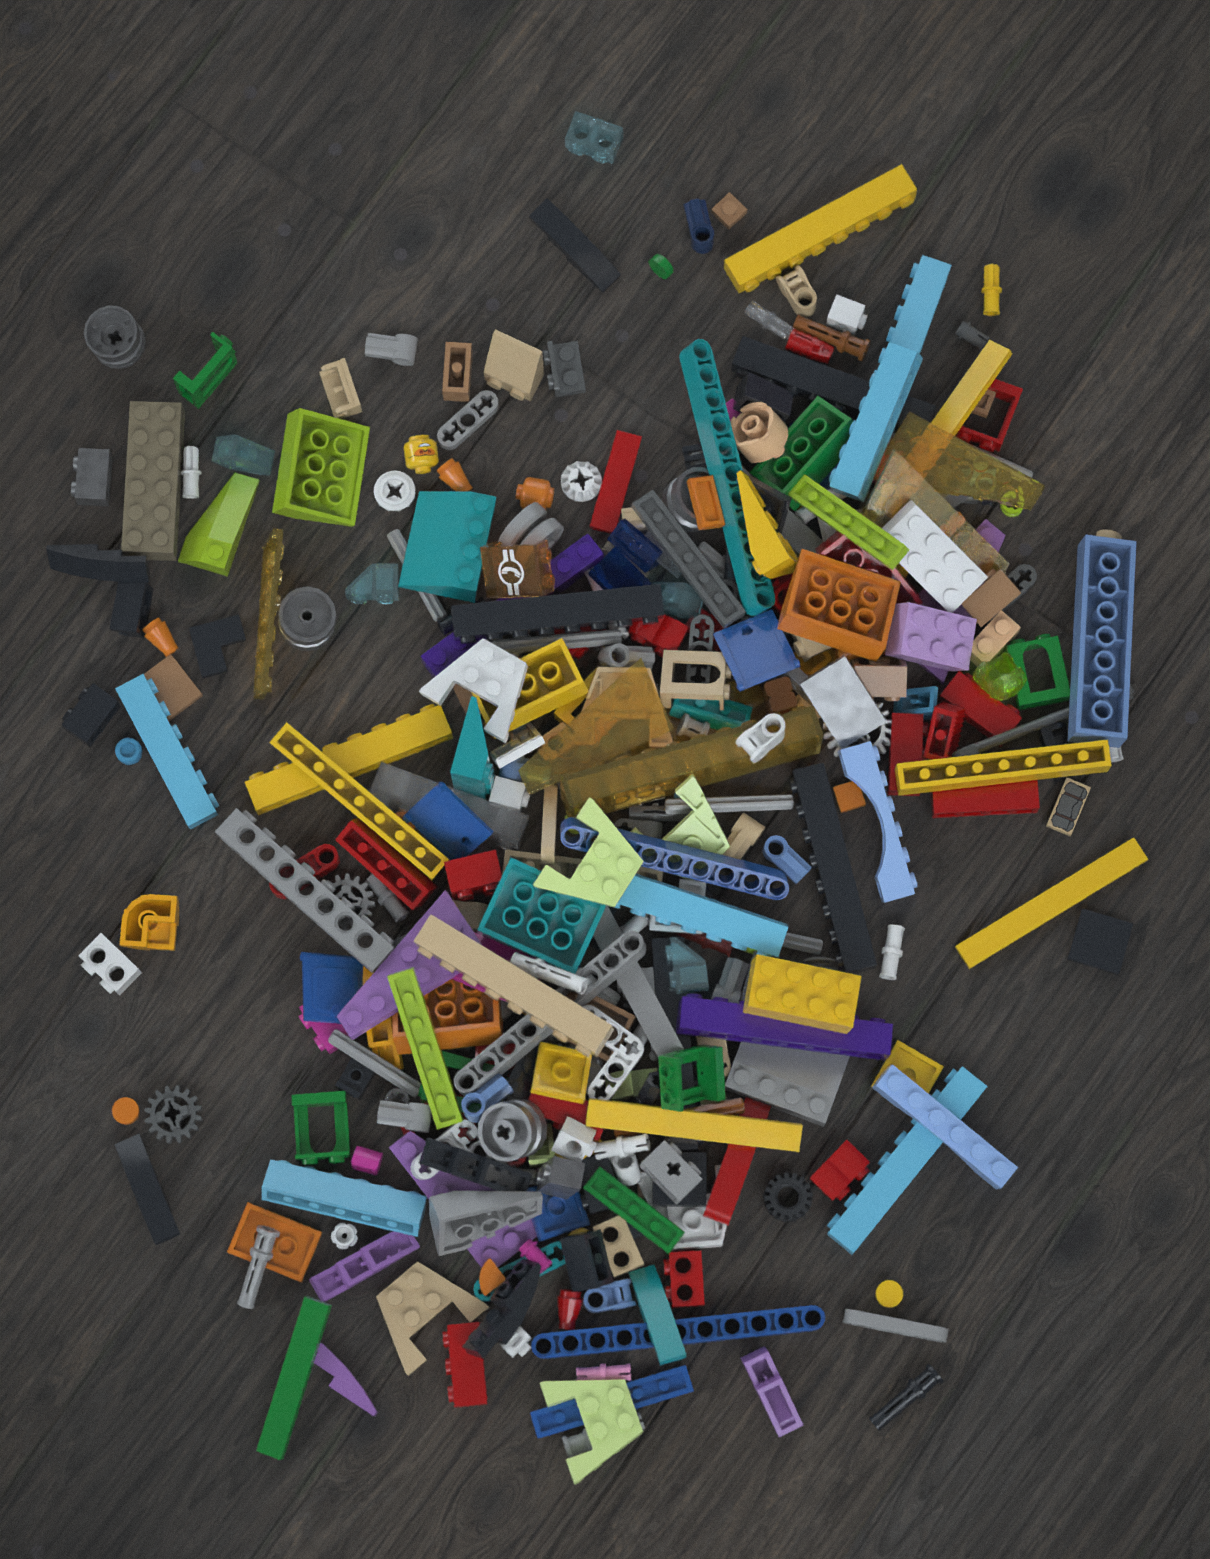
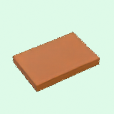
[227,1202,323,1282]

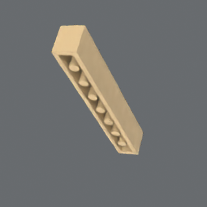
[414,914,614,1057]

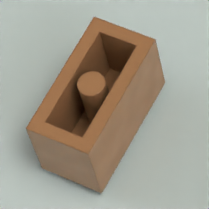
[442,342,473,402]
[961,569,1021,627]

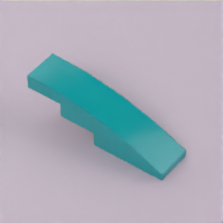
[628,1265,686,1365]

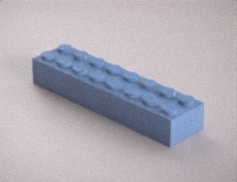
[1068,535,1136,748]

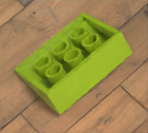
[272,408,370,527]

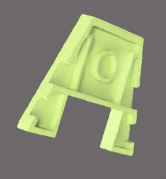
[631,774,730,880]
[533,797,644,907]
[540,1379,643,1484]

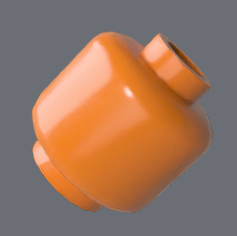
[515,477,554,510]

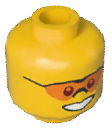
[404,435,439,474]

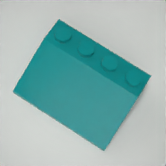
[398,491,496,603]
[450,696,495,801]
[477,858,607,974]

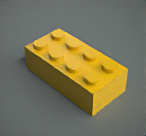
[471,638,589,739]
[743,954,861,1034]

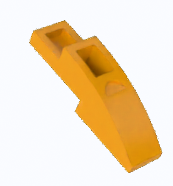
[363,966,404,1070]

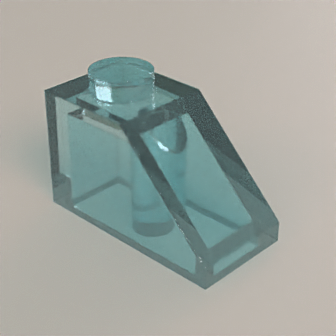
[211,434,275,475]

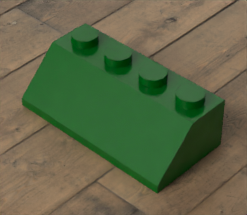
[749,396,853,511]

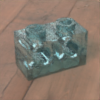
[565,111,623,164]

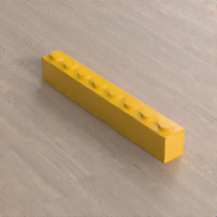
[724,164,917,293]
[245,704,453,815]
[269,722,449,879]
[895,740,1112,796]

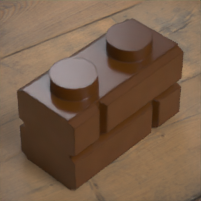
[762,675,798,720]

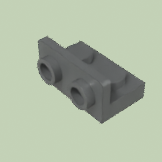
[543,341,586,397]

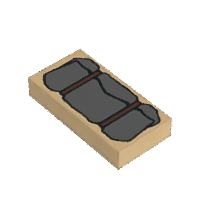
[1046,777,1091,836]

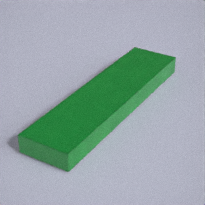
[583,1166,685,1254]

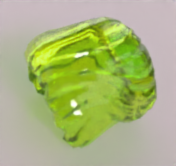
[973,652,1027,701]

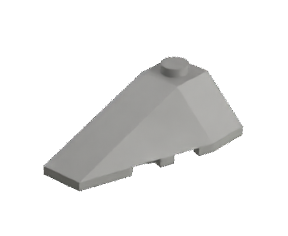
[429,1191,543,1256]

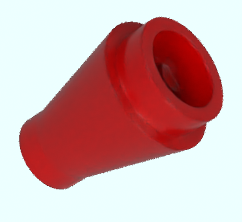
[557,1289,583,1330]

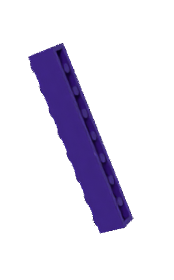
[421,534,604,678]
[676,994,893,1061]

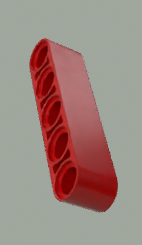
[703,1097,771,1226]

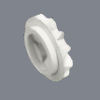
[561,461,602,502]
[374,471,415,512]

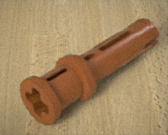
[793,315,871,361]

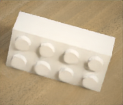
[882,500,988,613]

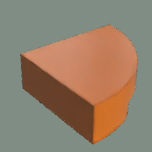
[479,1258,506,1296]

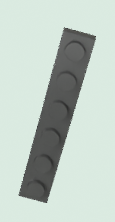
[631,490,746,628]

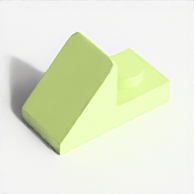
[604,1068,657,1101]

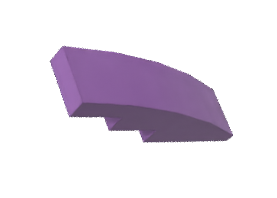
[309,1231,420,1302]
[314,1342,378,1417]

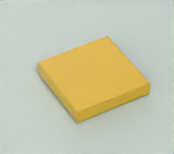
[871,1040,944,1094]
[530,1042,592,1104]

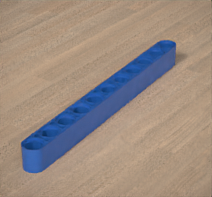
[531,1305,825,1359]

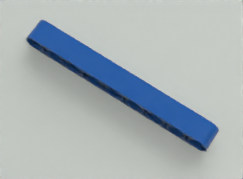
[560,817,789,900]

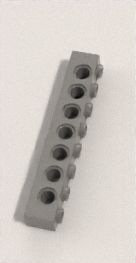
[215,808,394,974]

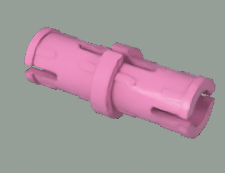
[576,1363,632,1381]

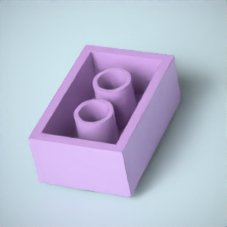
[885,602,977,672]

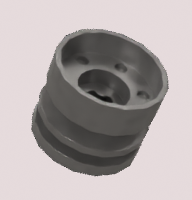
[84,306,146,369]

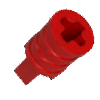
[785,328,834,364]

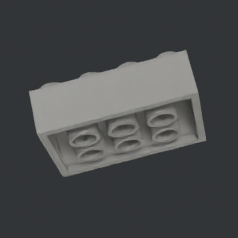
[725,1042,850,1127]

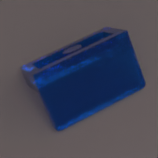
[607,518,663,573]
[588,546,652,590]

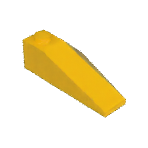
[737,470,798,579]

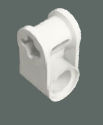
[735,713,785,763]
[608,1136,641,1186]

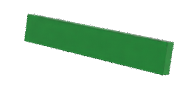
[256,1296,332,1460]

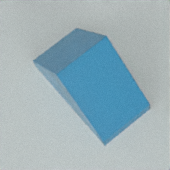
[893,686,938,721]

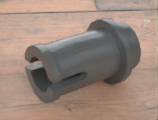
[955,321,989,351]

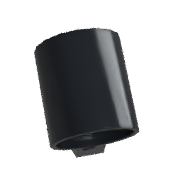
[628,1071,661,1107]

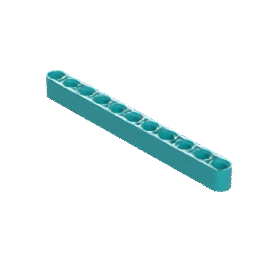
[679,339,775,616]

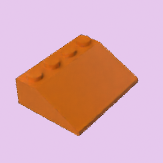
[777,549,901,662]
[392,979,504,1055]

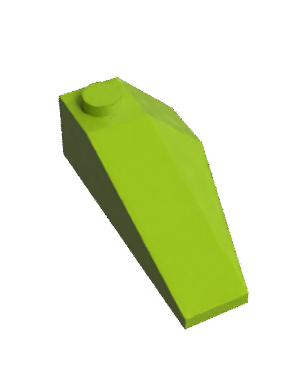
[178,473,260,576]

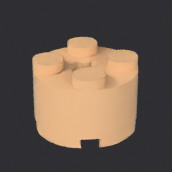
[730,402,788,463]

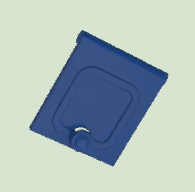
[713,609,801,692]
[403,782,494,860]
[300,952,363,1024]

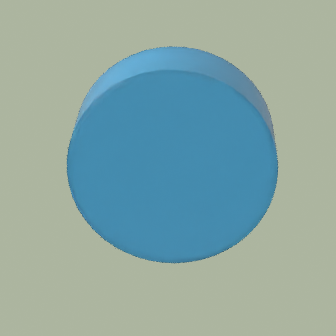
[115,738,142,765]

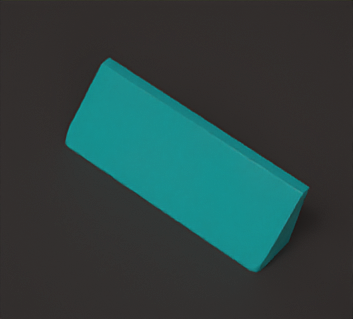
[669,699,753,736]

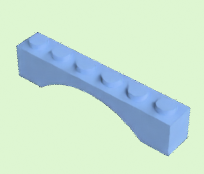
[838,741,917,903]
[872,1065,1018,1189]

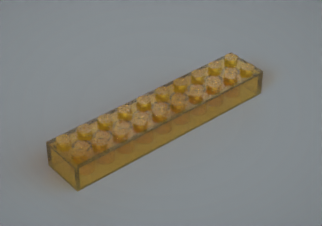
[560,706,823,818]

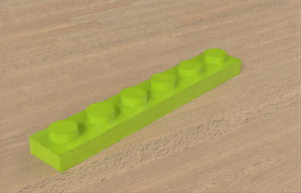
[788,474,910,571]
[387,967,464,1129]

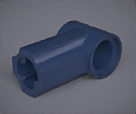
[684,198,714,254]

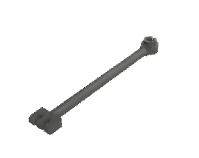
[952,683,1135,757]

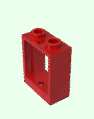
[955,379,1023,452]

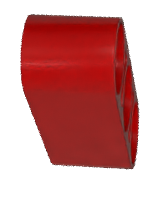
[269,844,340,899]

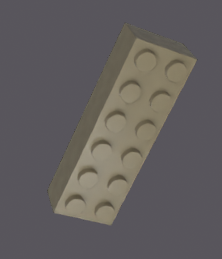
[121,401,185,561]

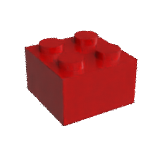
[444,850,502,902]

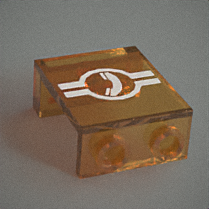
[480,540,555,598]

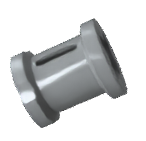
[676,713,710,744]

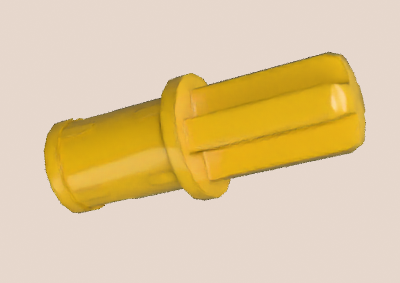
[981,264,1002,316]

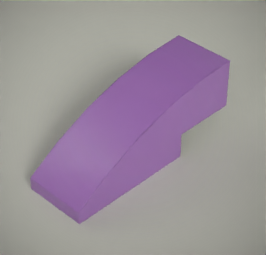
[741,1346,803,1437]

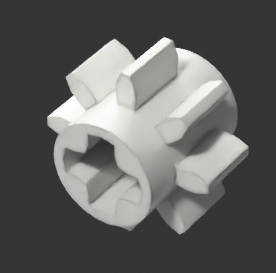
[499,1326,532,1357]

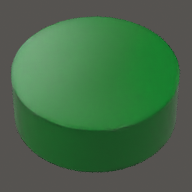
[649,254,674,279]

